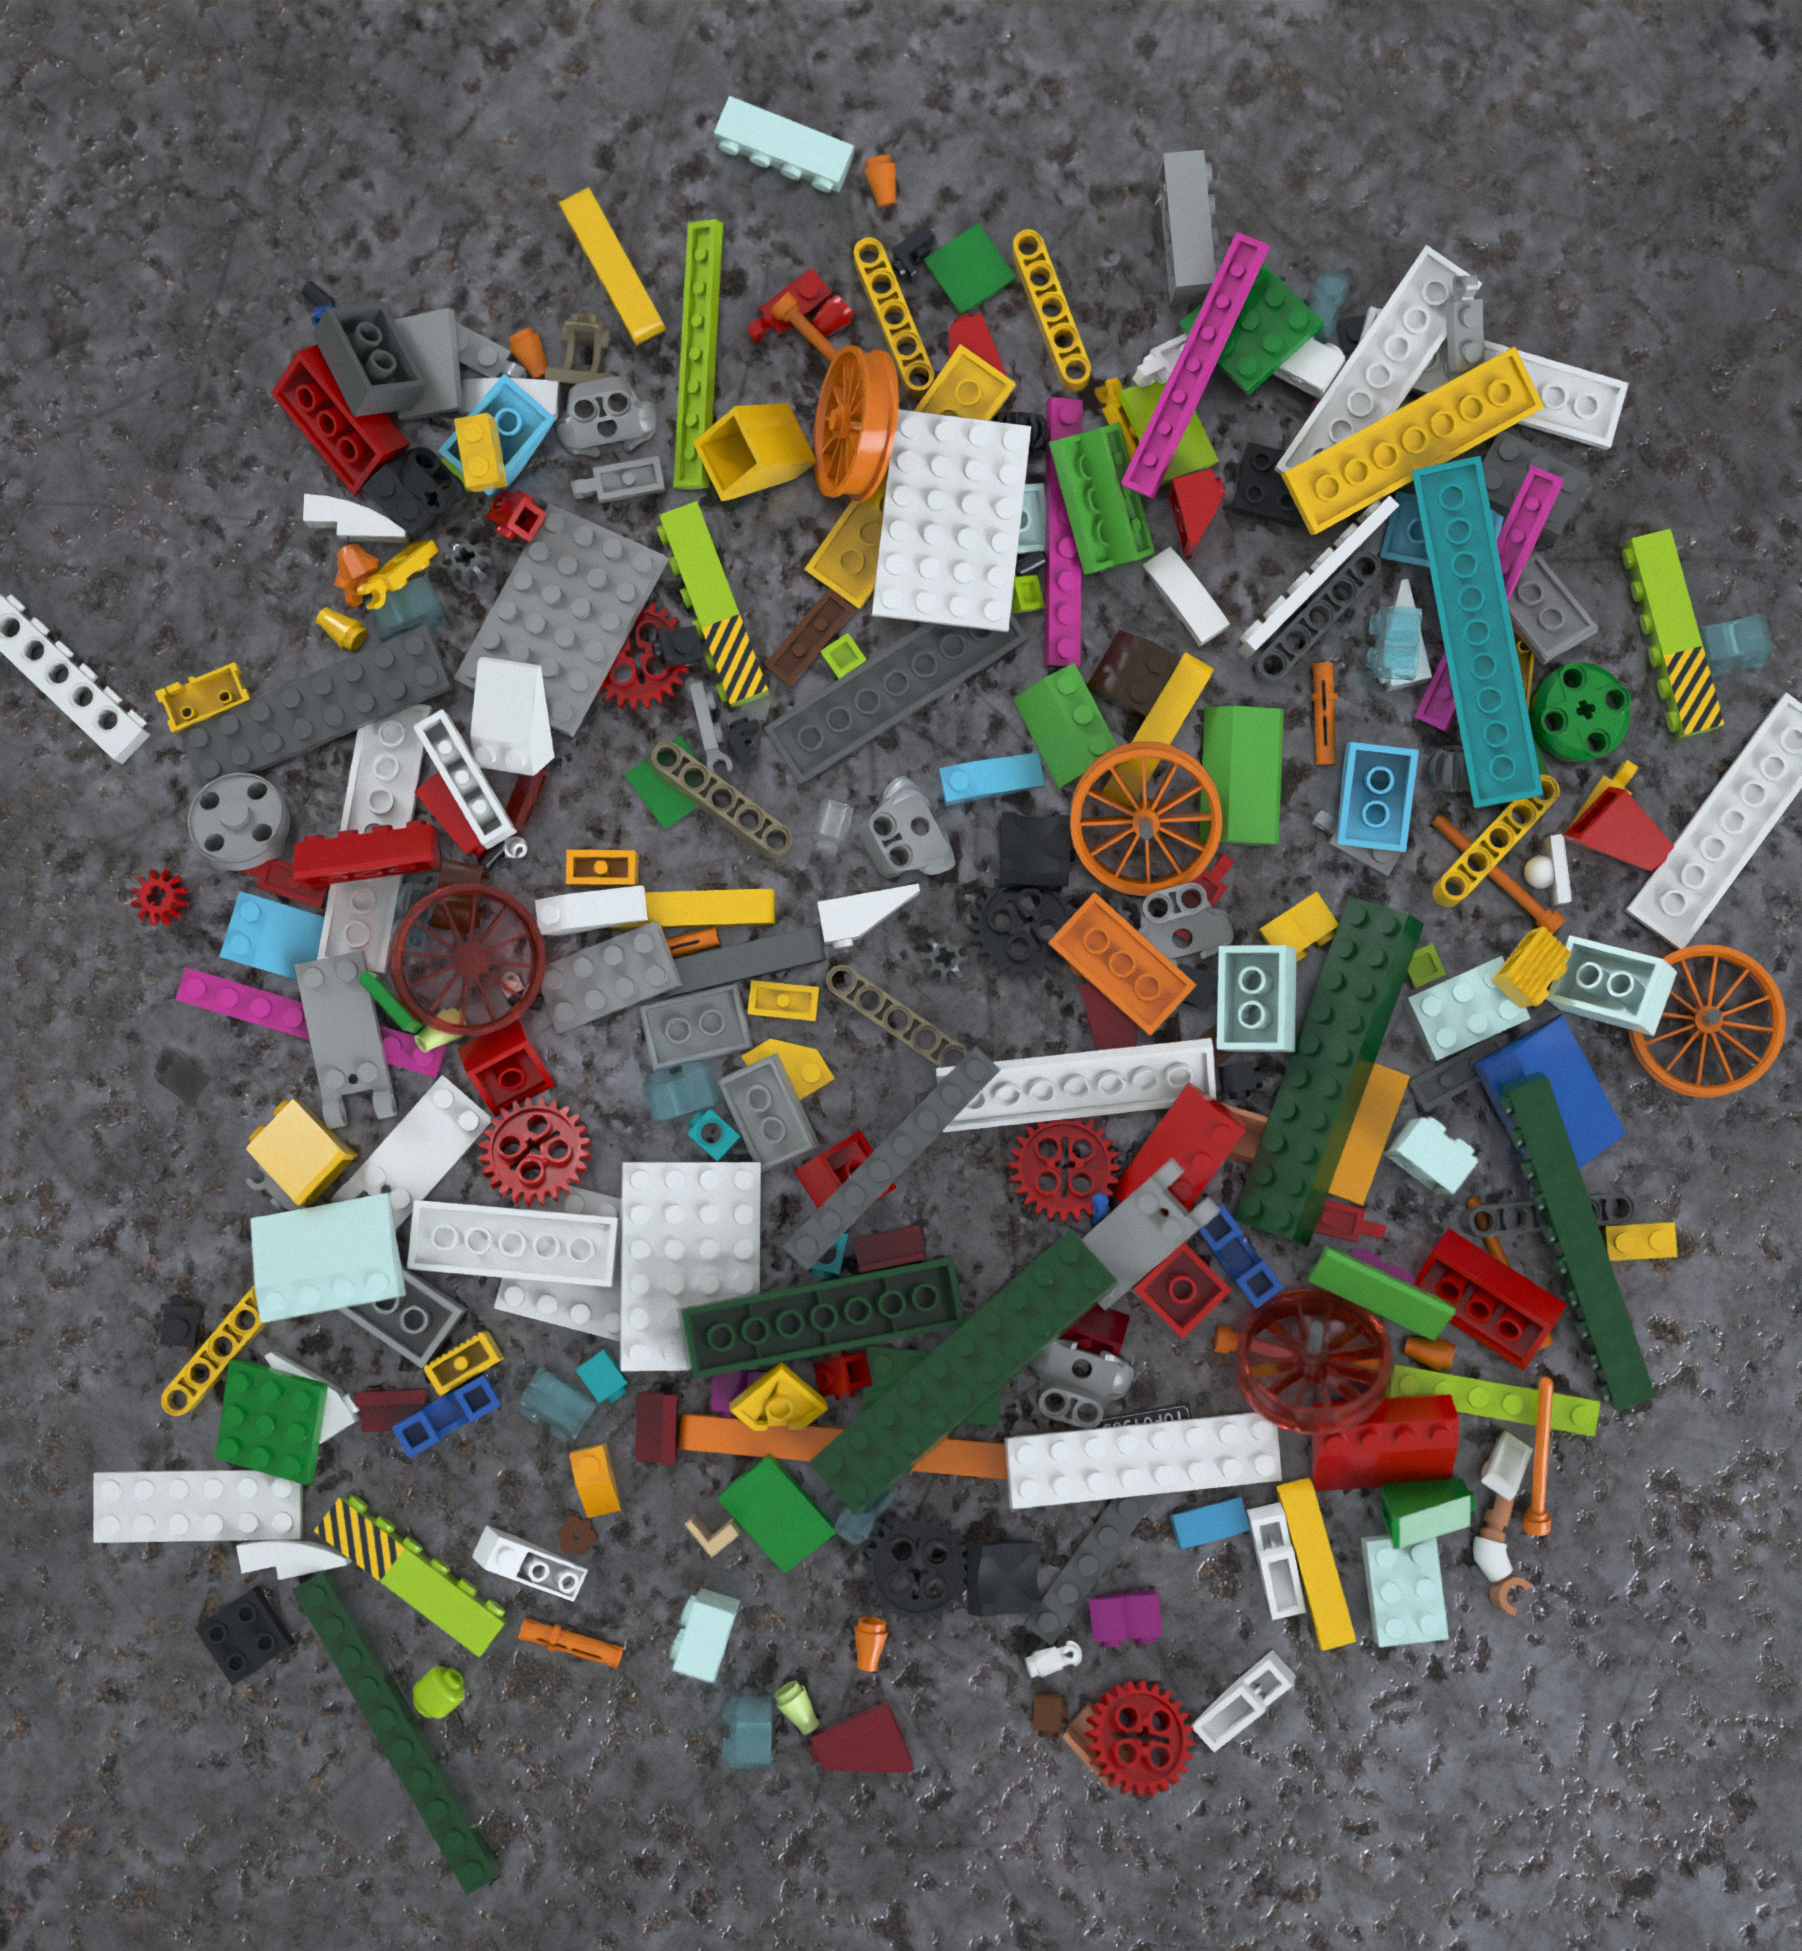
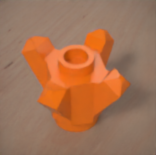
[334,544,390,608]

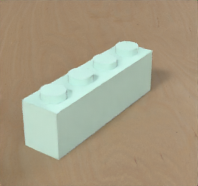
[714,96,854,193]

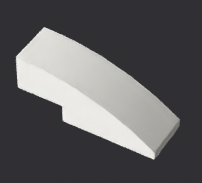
[459,378,562,421]
[303,494,410,544]
[1142,547,1230,647]
[1246,1502,1306,1620]
[236,1539,352,1580]
[1191,1650,1296,1752]

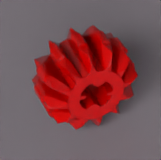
[131,869,190,926]

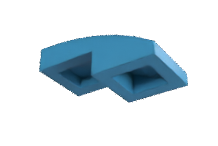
[1170,1496,1250,1549]

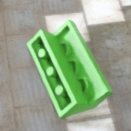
[1049,422,1155,575]
[1199,706,1284,846]
[1306,1244,1456,1341]

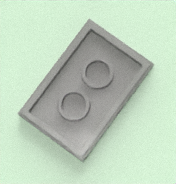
[394,308,463,422]
[1508,551,1599,665]
[638,982,753,1072]
[716,1052,820,1173]

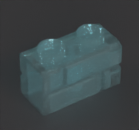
[516,1367,599,1442]

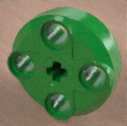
[1528,662,1631,762]

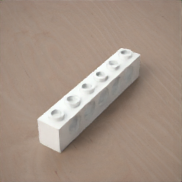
[0,594,150,764]

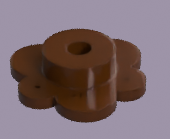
[557,1515,597,1555]

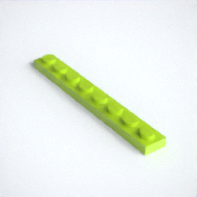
[673,219,723,490]

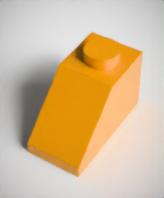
[569,1442,622,1518]

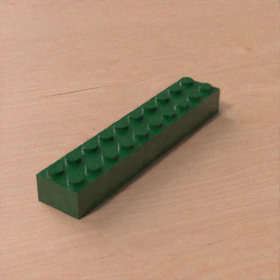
[1233,897,1424,1247]
[809,1229,1119,1516]

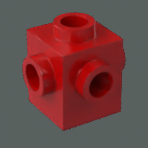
[485,489,547,543]
[813,1349,872,1401]

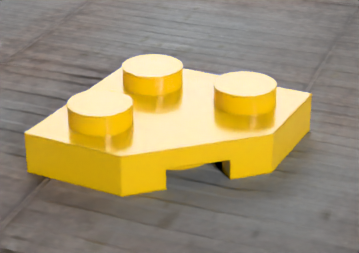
[741,1039,835,1101]
[729,1362,828,1431]

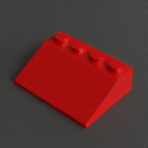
[1312,1394,1459,1491]

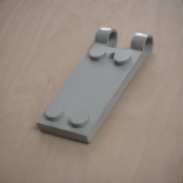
[294,951,397,1129]
[1081,1158,1221,1311]

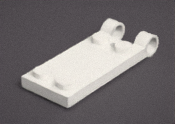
[331,1075,492,1233]

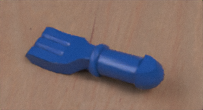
[1090,1192,1111,1229]

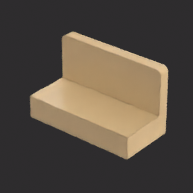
[685,1514,743,1557]

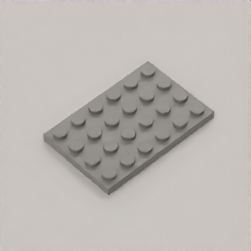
[453,503,668,737]

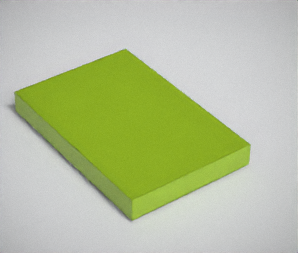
[1118,380,1219,486]

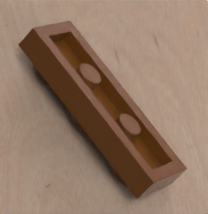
[764,588,856,688]

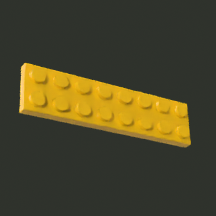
[804,344,1017,609]
[1281,346,1545,535]

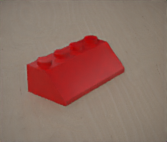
[270,345,410,496]
[292,820,441,888]
[1111,1082,1246,1215]
[1414,1228,1567,1371]

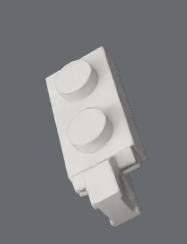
[1132,334,1188,388]

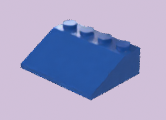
[1472,1014,1626,1169]

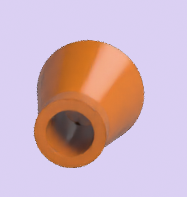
[863,155,897,208]
[508,327,549,379]
[1403,1335,1456,1372]
[854,1616,889,1671]

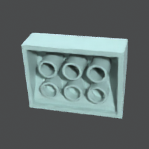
[250,1193,406,1323]

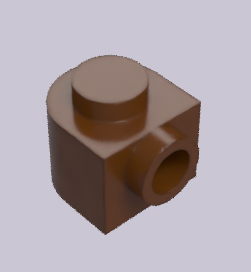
[1030,1693,1069,1738]

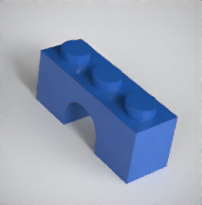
[1196,1204,1284,1309]
[392,1372,501,1458]

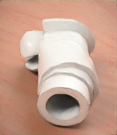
[1025,1641,1082,1678]

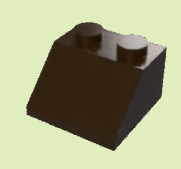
[1086,630,1180,722]

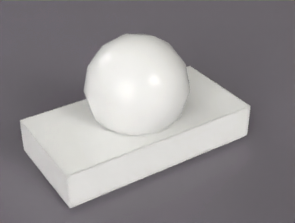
[1524,834,1572,906]
[1480,1430,1533,1501]

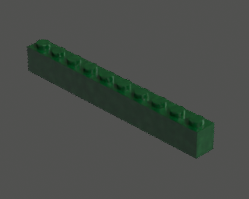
[1499,1071,1656,1412]
[293,1569,502,1895]

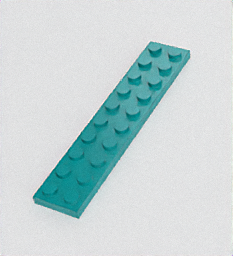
[1412,456,1543,808]

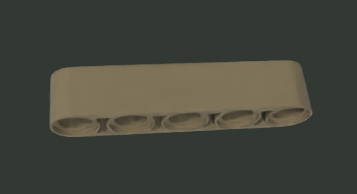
[649,741,792,859]
[826,965,968,1068]

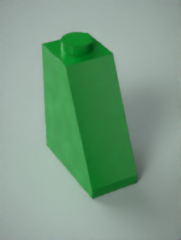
[1381,1478,1476,1549]

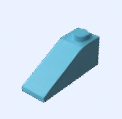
[939,753,1045,807]

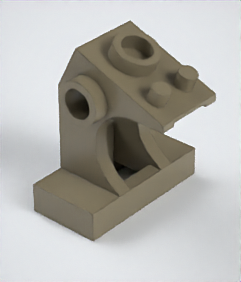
[545,311,615,396]

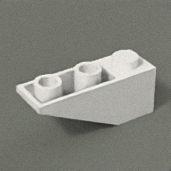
[472,1525,588,1602]

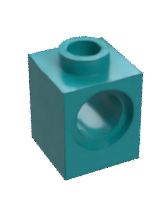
[687,1109,742,1162]
[811,1233,849,1279]
[576,1348,630,1404]

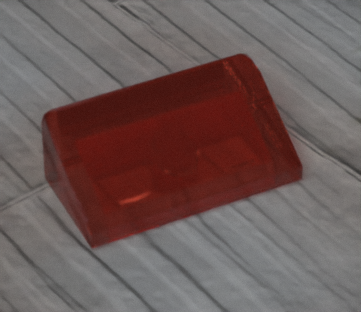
[505,766,549,833]

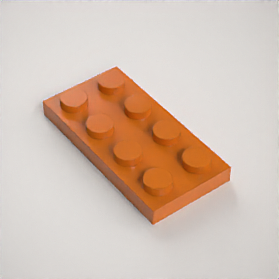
[1048,892,1196,1037]

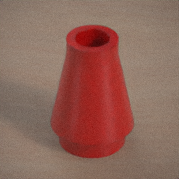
[811,294,855,338]

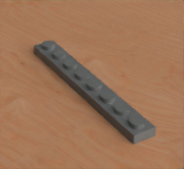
[782,1046,1001,1271]

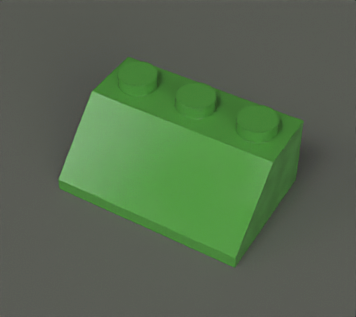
[1012,663,1118,789]

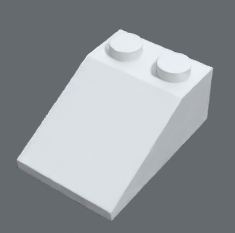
[470,657,554,776]

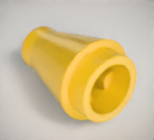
[316,607,368,652]

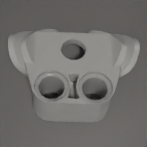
[555,377,658,458]
[859,776,955,878]
[1137,883,1234,966]
[1030,1339,1134,1429]

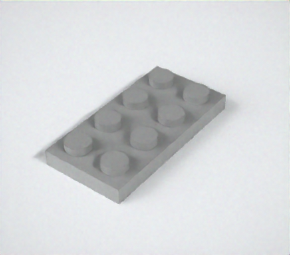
[534,921,682,1034]

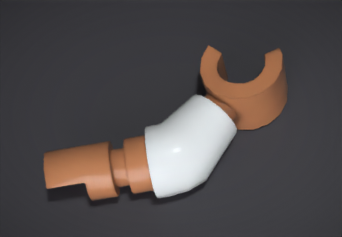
[1473,1493,1532,1615]

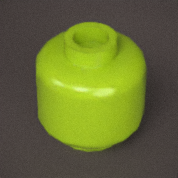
[413,1666,465,1719]

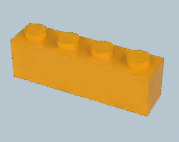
[1328,1063,1410,1205]

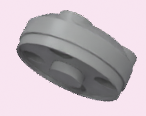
[187,773,290,871]

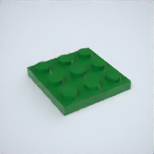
[1179,264,1324,396]
[215,1358,328,1486]

